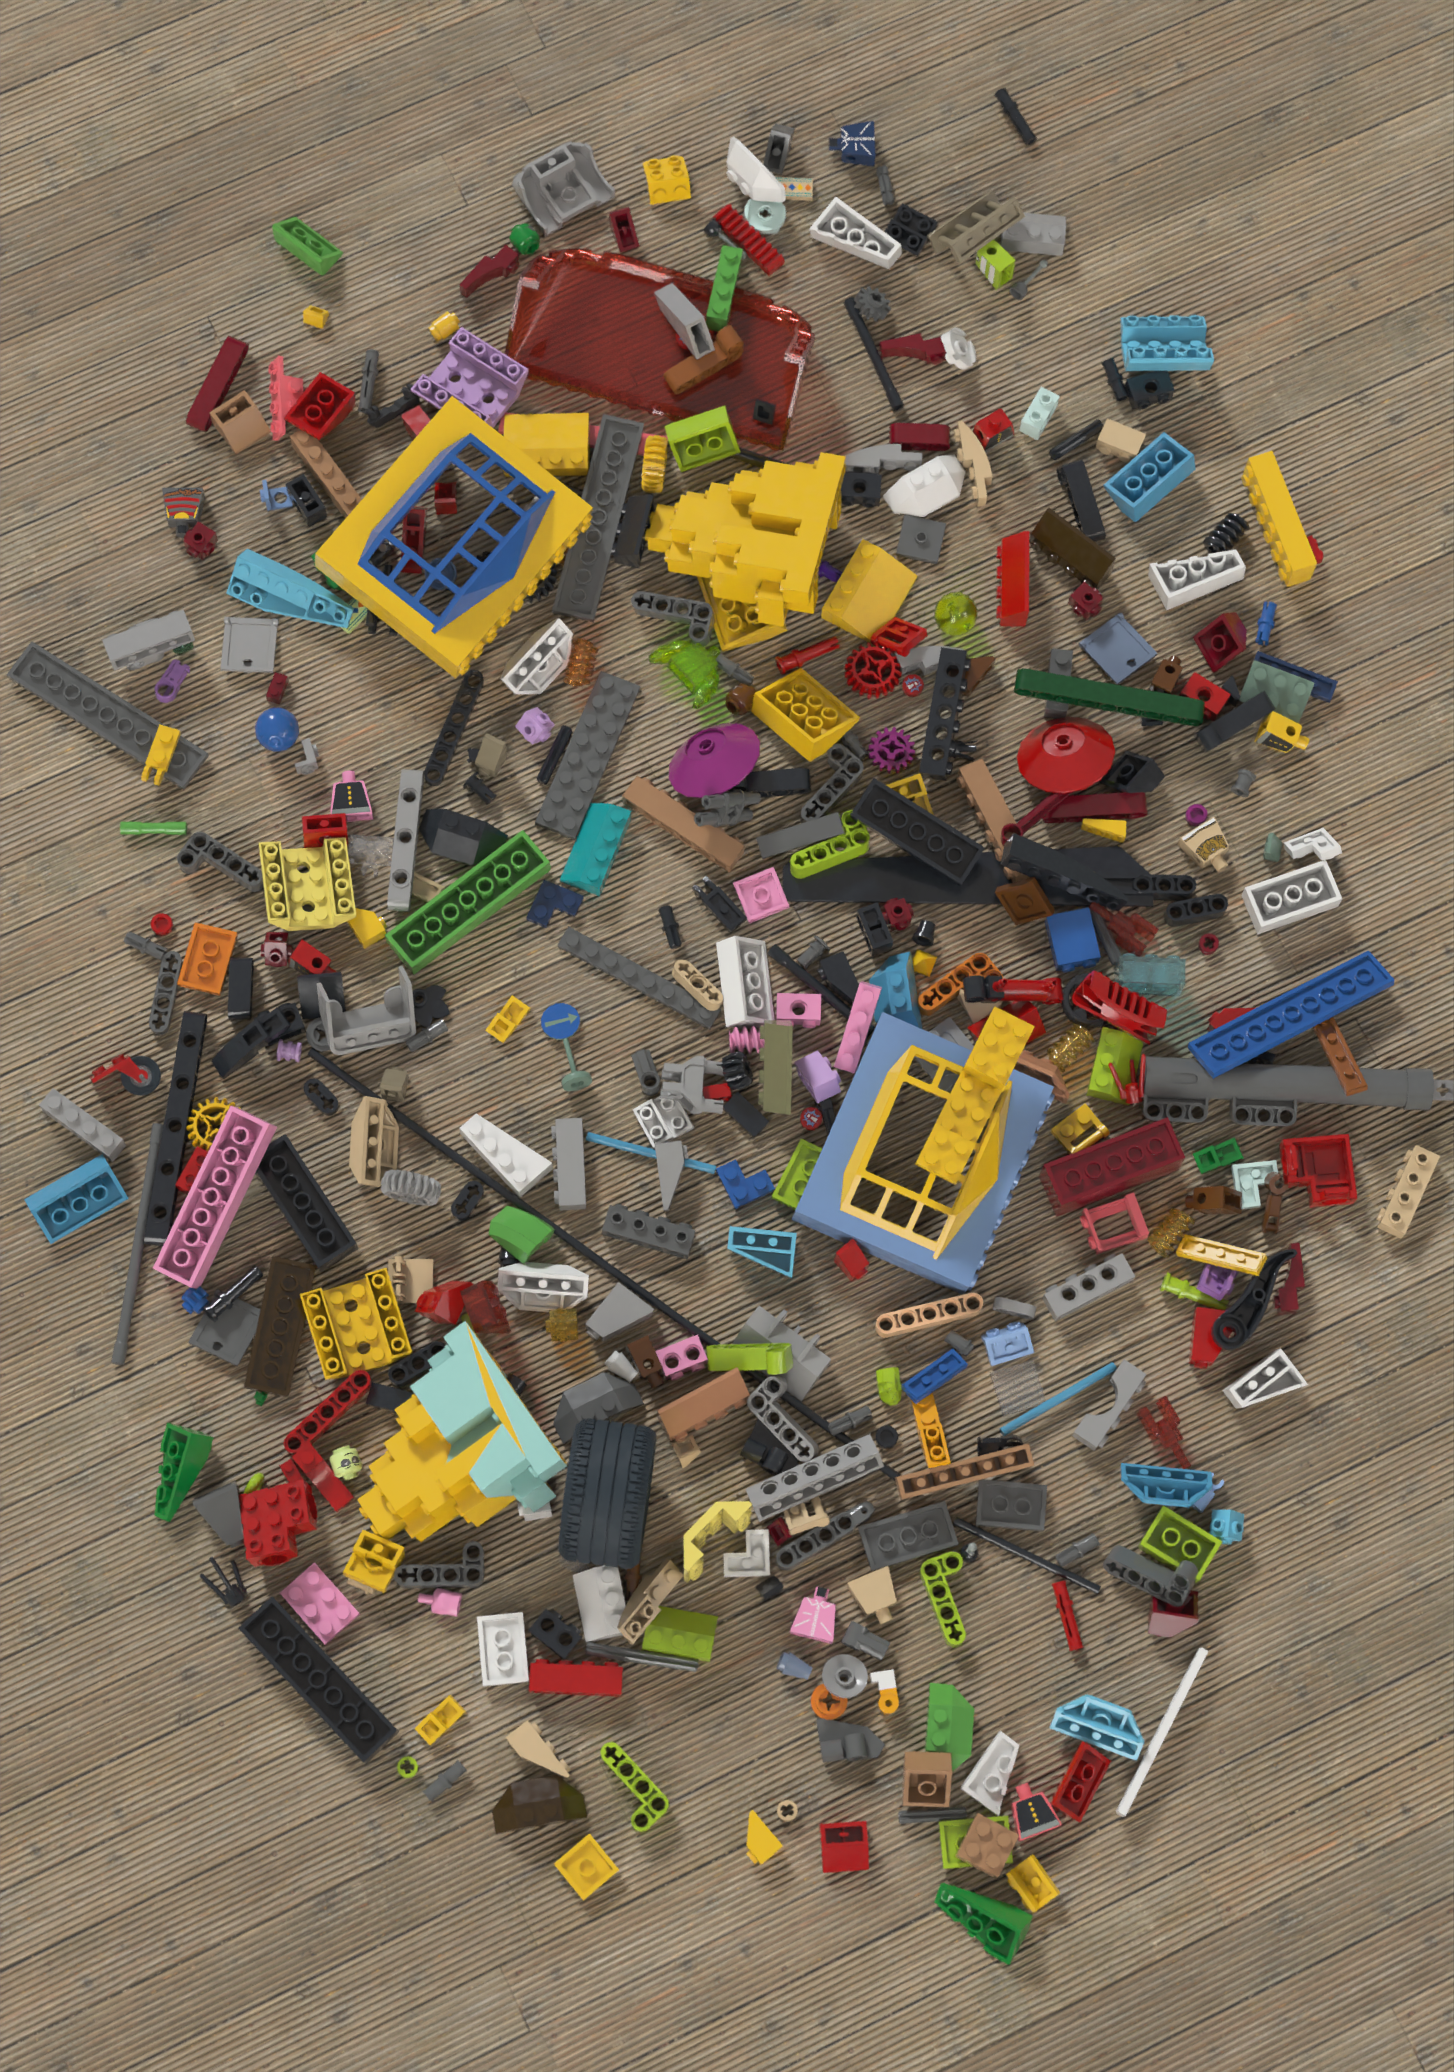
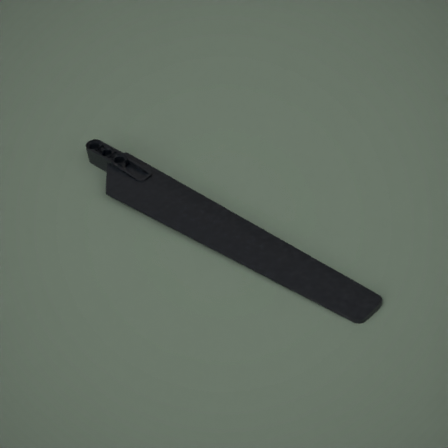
[782,846,1197,907]

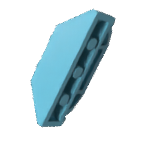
[1049,1694,1144,1761]

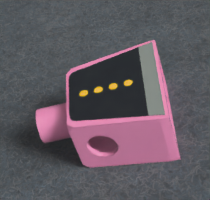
[330,771,373,822]

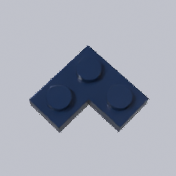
[526,880,584,928]

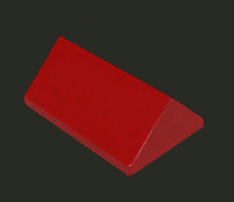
[967,1001,1046,1045]
[1050,1741,1111,1823]

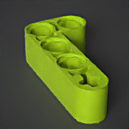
[790,810,870,879]
[706,1343,793,1375]
[920,1552,966,1647]
[600,1742,669,1832]

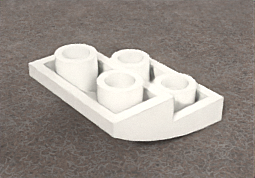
[633,1096,695,1148]

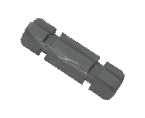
[876,165,894,206]

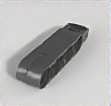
[776,1501,875,1571]

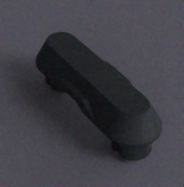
[366,384,420,428]

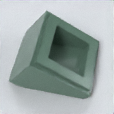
[1263,832,1282,862]

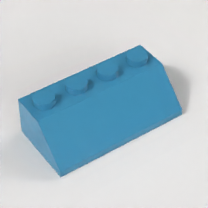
[1104,432,1196,523]
[24,1154,129,1244]

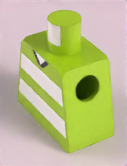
[976,240,1015,290]

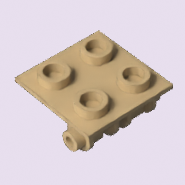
[388,1256,433,1304]

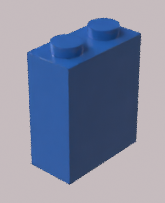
[1044,908,1101,972]

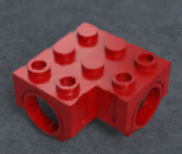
[1279,1134,1358,1208]
[238,1479,318,1567]

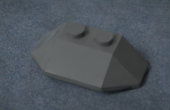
[553,1372,644,1444]

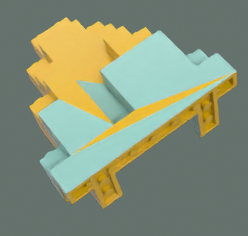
[357,1321,567,1542]

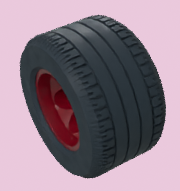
[558,1418,657,1569]

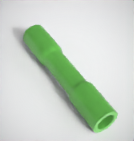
[120,822,187,835]

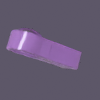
[155,659,190,703]

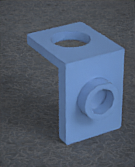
[260,480,293,511]

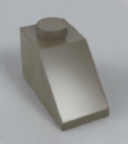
[475,733,507,778]
[379,1067,409,1103]

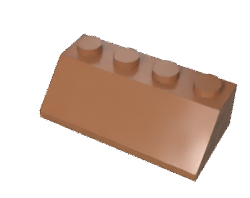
[657,1367,750,1442]

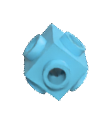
[1210,1510,1244,1545]

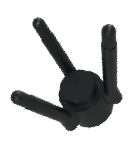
[200,1557,247,1608]

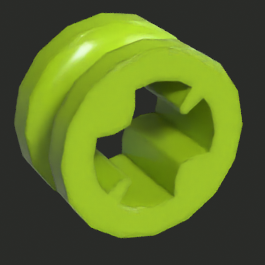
[397,1756,418,1778]

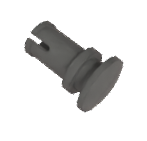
[796,935,830,969]

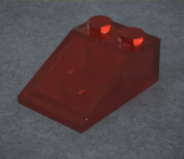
[460,1281,511,1334]

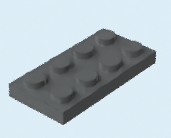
[858,1501,959,1572]

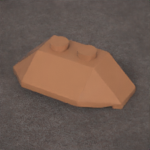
[1014,1050,1070,1104]

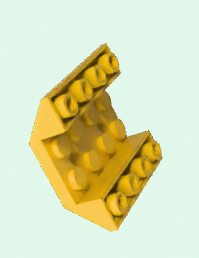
[300,1268,412,1380]

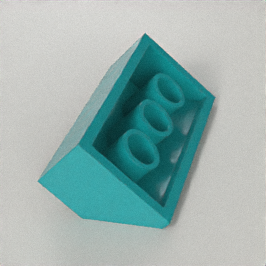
[559,803,631,896]

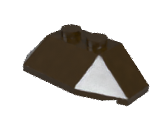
[492,1775,587,1834]

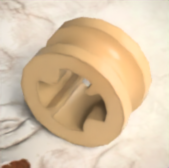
[777,1800,798,1822]

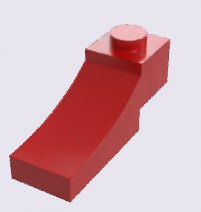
[292,1442,354,1512]

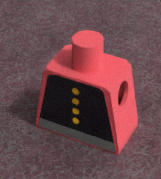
[1011,1783,1062,1842]

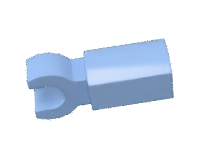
[1191,1472,1224,1513]

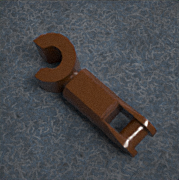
[1262,1172,1289,1234]

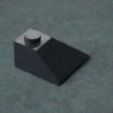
[1099,750,1165,793]

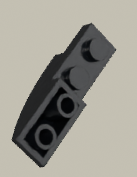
[211,1007,291,1079]

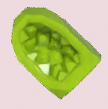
[875,1367,902,1406]

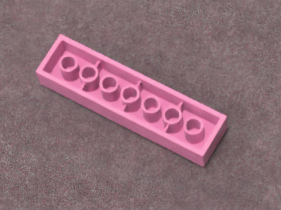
[153,1106,277,1289]

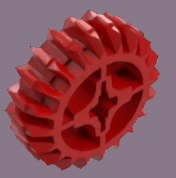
[844,642,902,700]

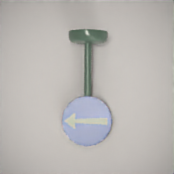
[541,1003,592,1091]

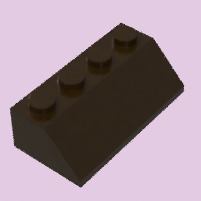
[1029,507,1116,590]

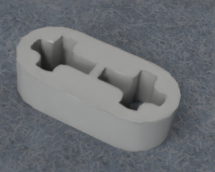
[993,1297,1036,1319]

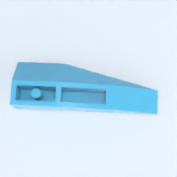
[226,548,354,628]

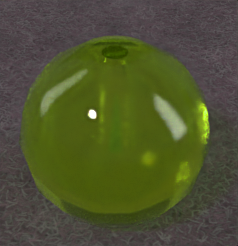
[934,592,978,636]

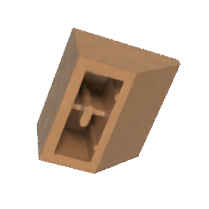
[210,390,271,455]

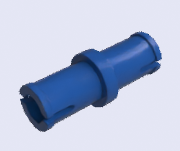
[1255,602,1277,646]

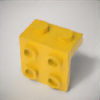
[643,156,691,205]

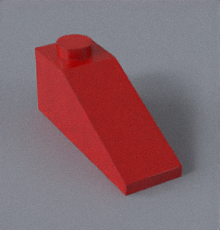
[401,506,427,574]

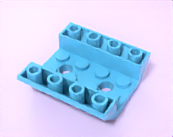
[1121,315,1214,371]

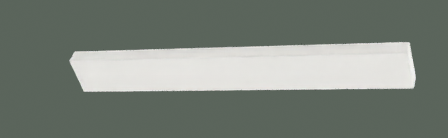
[1116,1647,1208,1817]

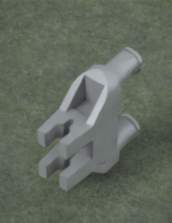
[660,1055,724,1115]

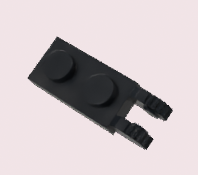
[692,876,747,934]

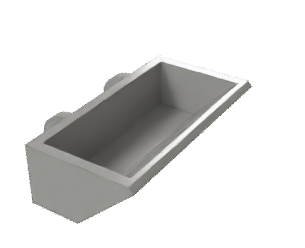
[732,1306,831,1401]

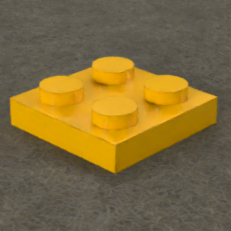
[554,1833,619,1901]

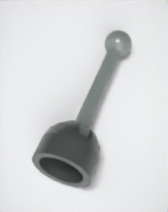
[1009,259,1048,300]

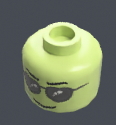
[329,1445,362,1481]

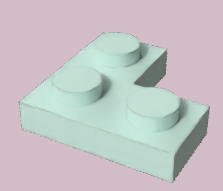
[1231,1160,1280,1209]

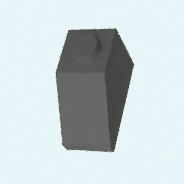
[763,123,795,174]

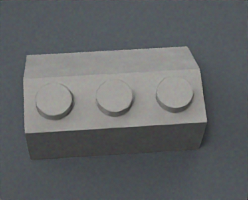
[1001,213,1066,256]

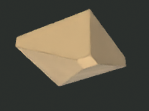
[672,1435,701,1468]

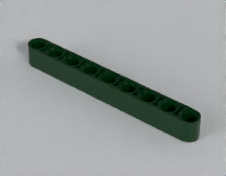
[1014,669,1205,726]

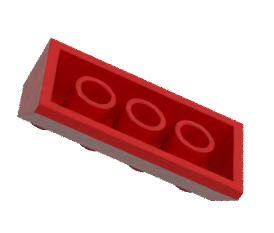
[996,531,1029,627]

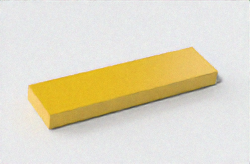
[1176,1234,1267,1276]

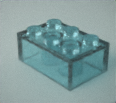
[1114,953,1186,996]

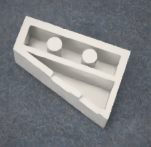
[1223,1349,1308,1409]

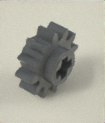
[854,286,891,322]

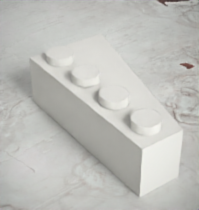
[810,197,902,269]

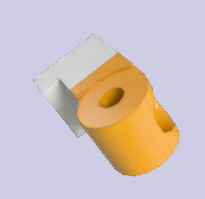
[870,1670,899,1715]

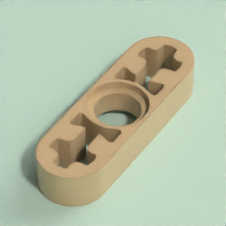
[672,960,723,1011]

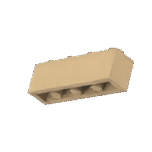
[1376,1145,1440,1239]

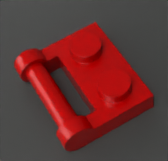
[870,617,928,657]

